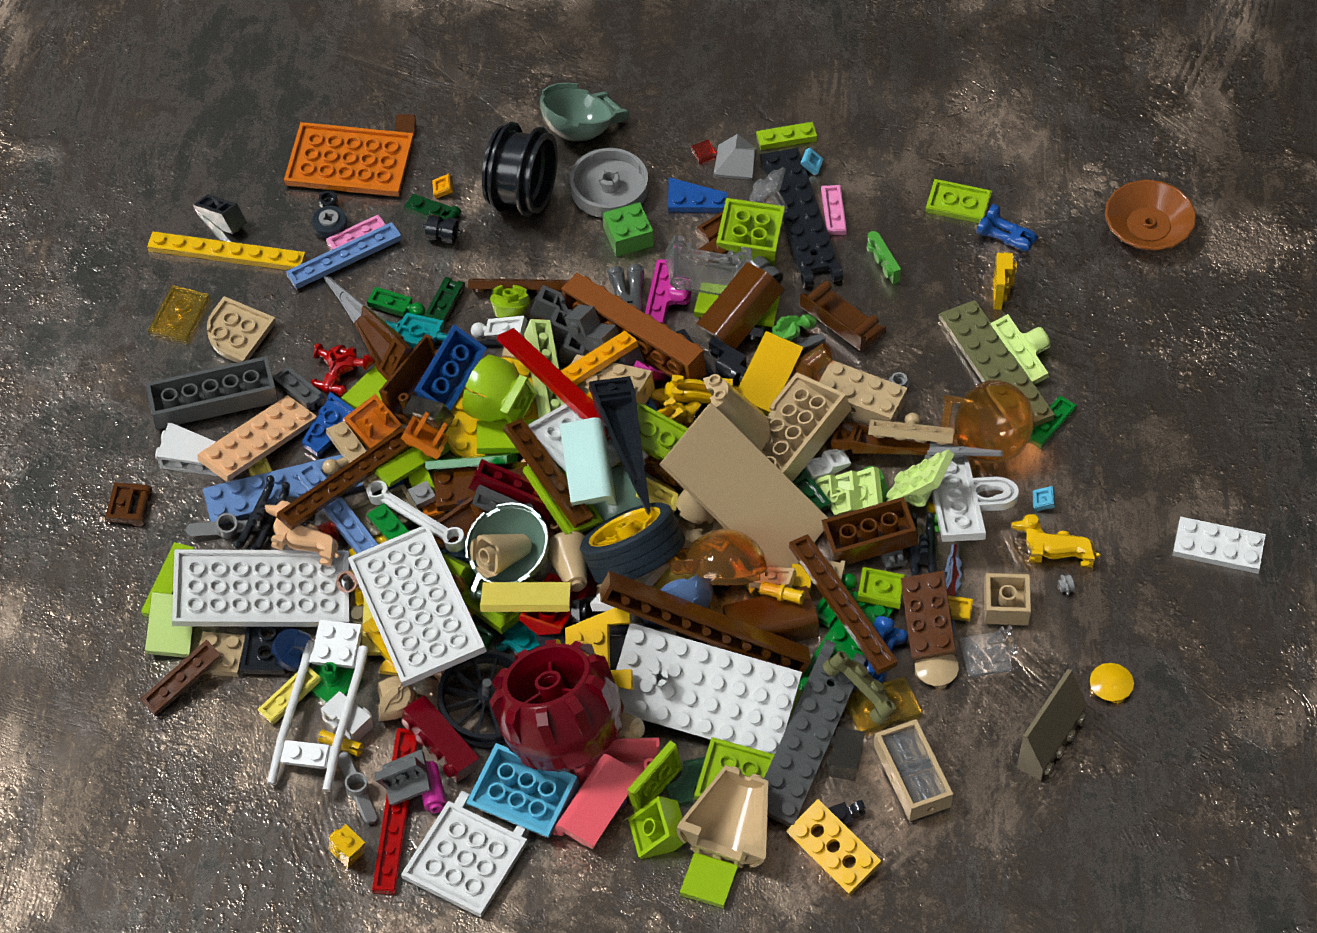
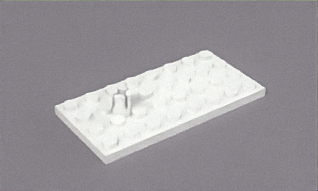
[348,524,487,687]
[172,549,349,627]
[616,623,802,754]

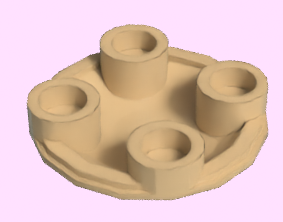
[915,654,959,689]

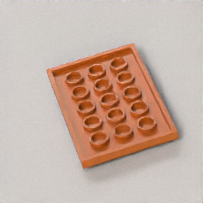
[284,122,414,197]

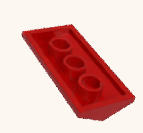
[519,573,590,635]

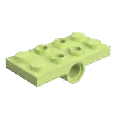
[886,449,955,507]

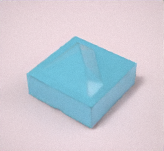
[800,148,824,175]
[1033,486,1056,512]

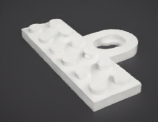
[925,455,1019,542]

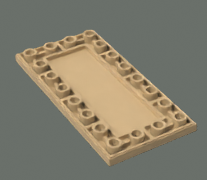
[659,403,828,568]

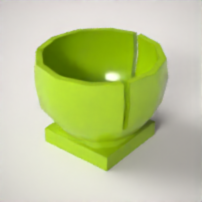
[462,354,537,423]

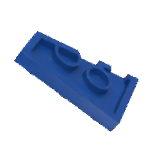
[668,177,727,213]
[302,392,355,457]

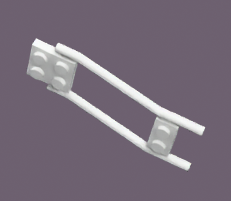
[267,620,369,792]

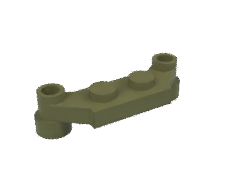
[823,651,896,725]

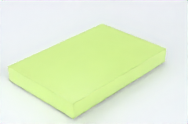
[145,592,193,658]

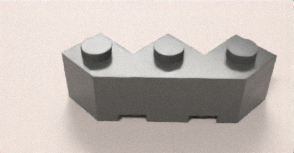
[530,285,585,365]
[564,305,644,367]

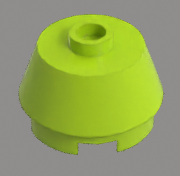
[490,285,530,318]

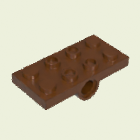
[901,571,956,661]

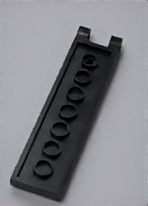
[760,147,843,288]

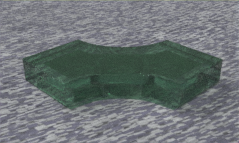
[666,757,705,807]

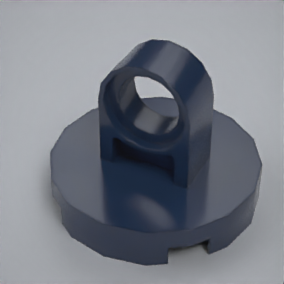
[272,629,313,672]

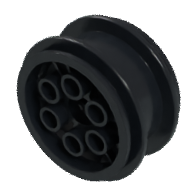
[482,122,558,217]

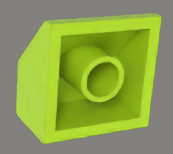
[628,796,687,859]

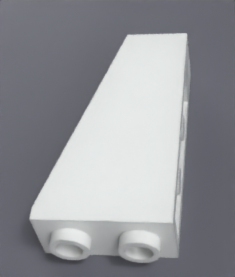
[155,423,219,477]

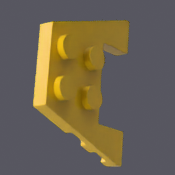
[565,608,634,691]

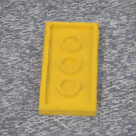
[737,331,803,415]

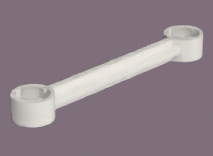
[366,481,466,552]

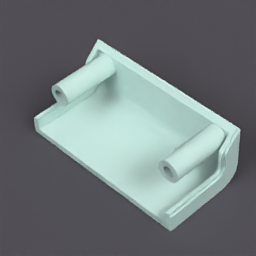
[559,418,617,506]

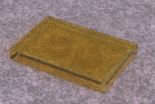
[148,285,210,344]
[846,676,922,735]

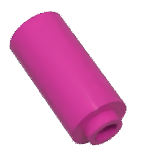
[421,761,447,813]

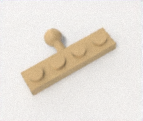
[868,413,954,445]
[322,421,382,489]

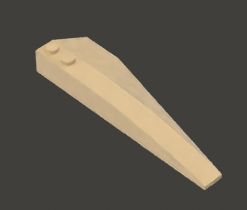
[706,372,851,551]

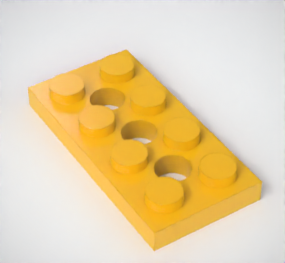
[786,799,883,896]

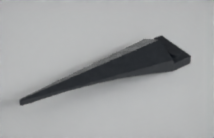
[589,376,651,515]

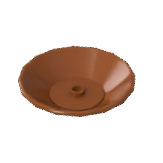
[1105,179,1196,251]

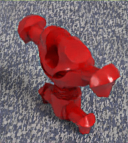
[311,343,374,397]

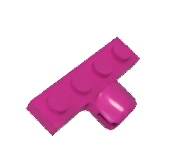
[645,260,692,324]

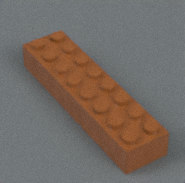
[561,273,706,380]

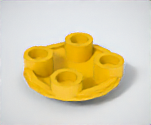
[1090,663,1134,704]

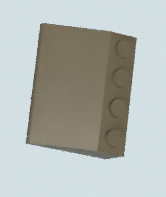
[1017,669,1088,781]

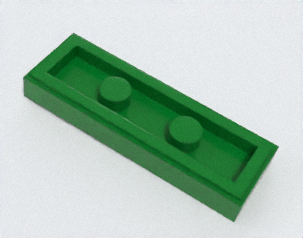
[1024,396,1077,449]

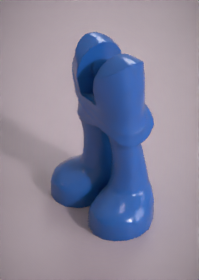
[976,204,1039,253]
[863,616,909,683]

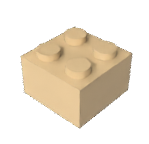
[984,573,1031,625]

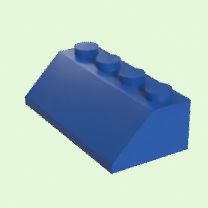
[414,324,487,418]

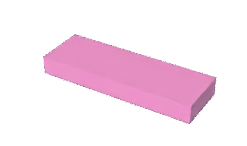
[821,185,847,236]
[326,214,386,250]

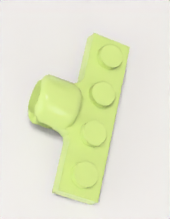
[990,314,1051,385]

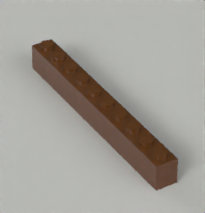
[600,571,811,678]

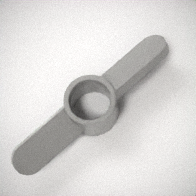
[186,513,261,539]
[338,752,377,824]

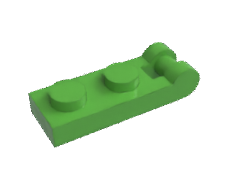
[867,231,901,284]

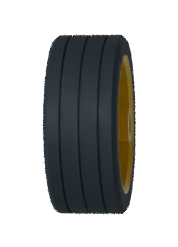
[580,502,686,584]

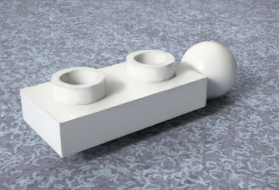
[471,316,527,340]

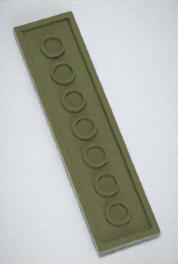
[939,300,1055,434]

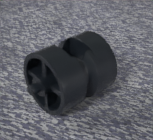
[423,214,462,244]

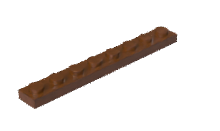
[277,427,412,531]
[789,534,898,675]

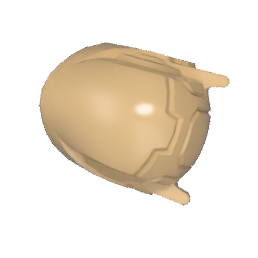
[378,676,416,721]

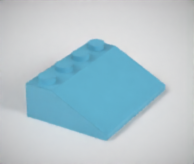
[466,743,580,838]

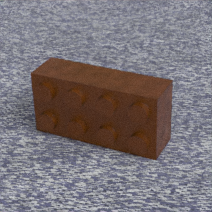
[821,497,918,565]

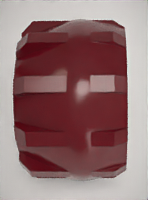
[489,639,624,772]

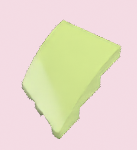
[815,467,883,515]

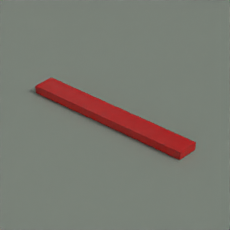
[497,328,610,441]
[372,728,418,895]

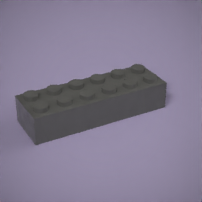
[145,356,278,430]

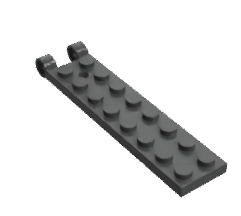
[764,639,866,827]

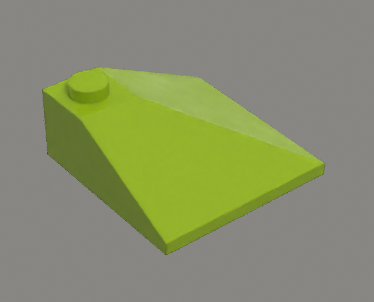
[716,198,785,267]

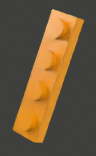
[561,331,638,386]

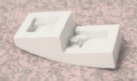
[804,449,851,481]

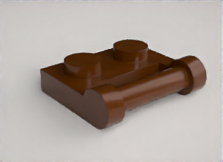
[105,482,152,527]

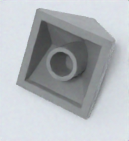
[714,134,757,180]

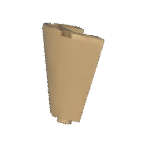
[703,374,771,453]
[677,765,768,868]

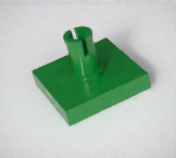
[310,662,364,704]

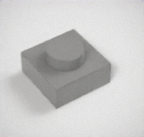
[408,481,436,509]

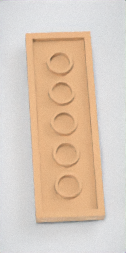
[197,395,317,482]

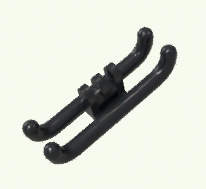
[233,475,290,550]
[910,512,937,576]

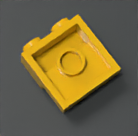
[993,252,1017,310]

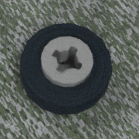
[312,206,347,238]

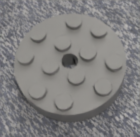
[570,148,648,218]

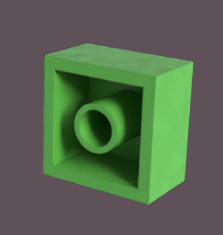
[603,202,654,257]

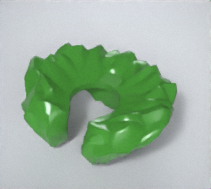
[772,314,817,342]

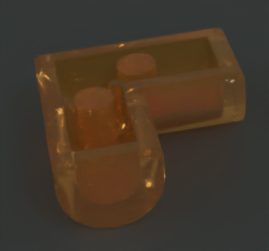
[793,343,833,381]

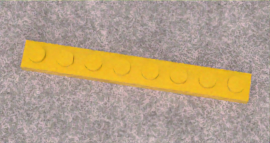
[147,231,306,270]

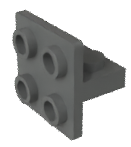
[374,750,431,806]

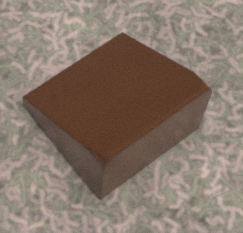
[395,114,416,136]

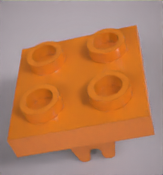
[343,394,402,450]
[401,412,449,460]

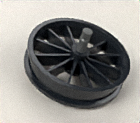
[438,650,516,748]

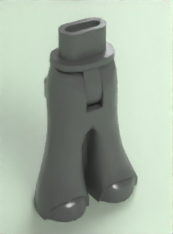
[606,264,644,312]

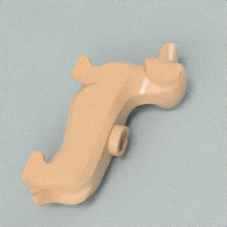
[265,501,340,567]

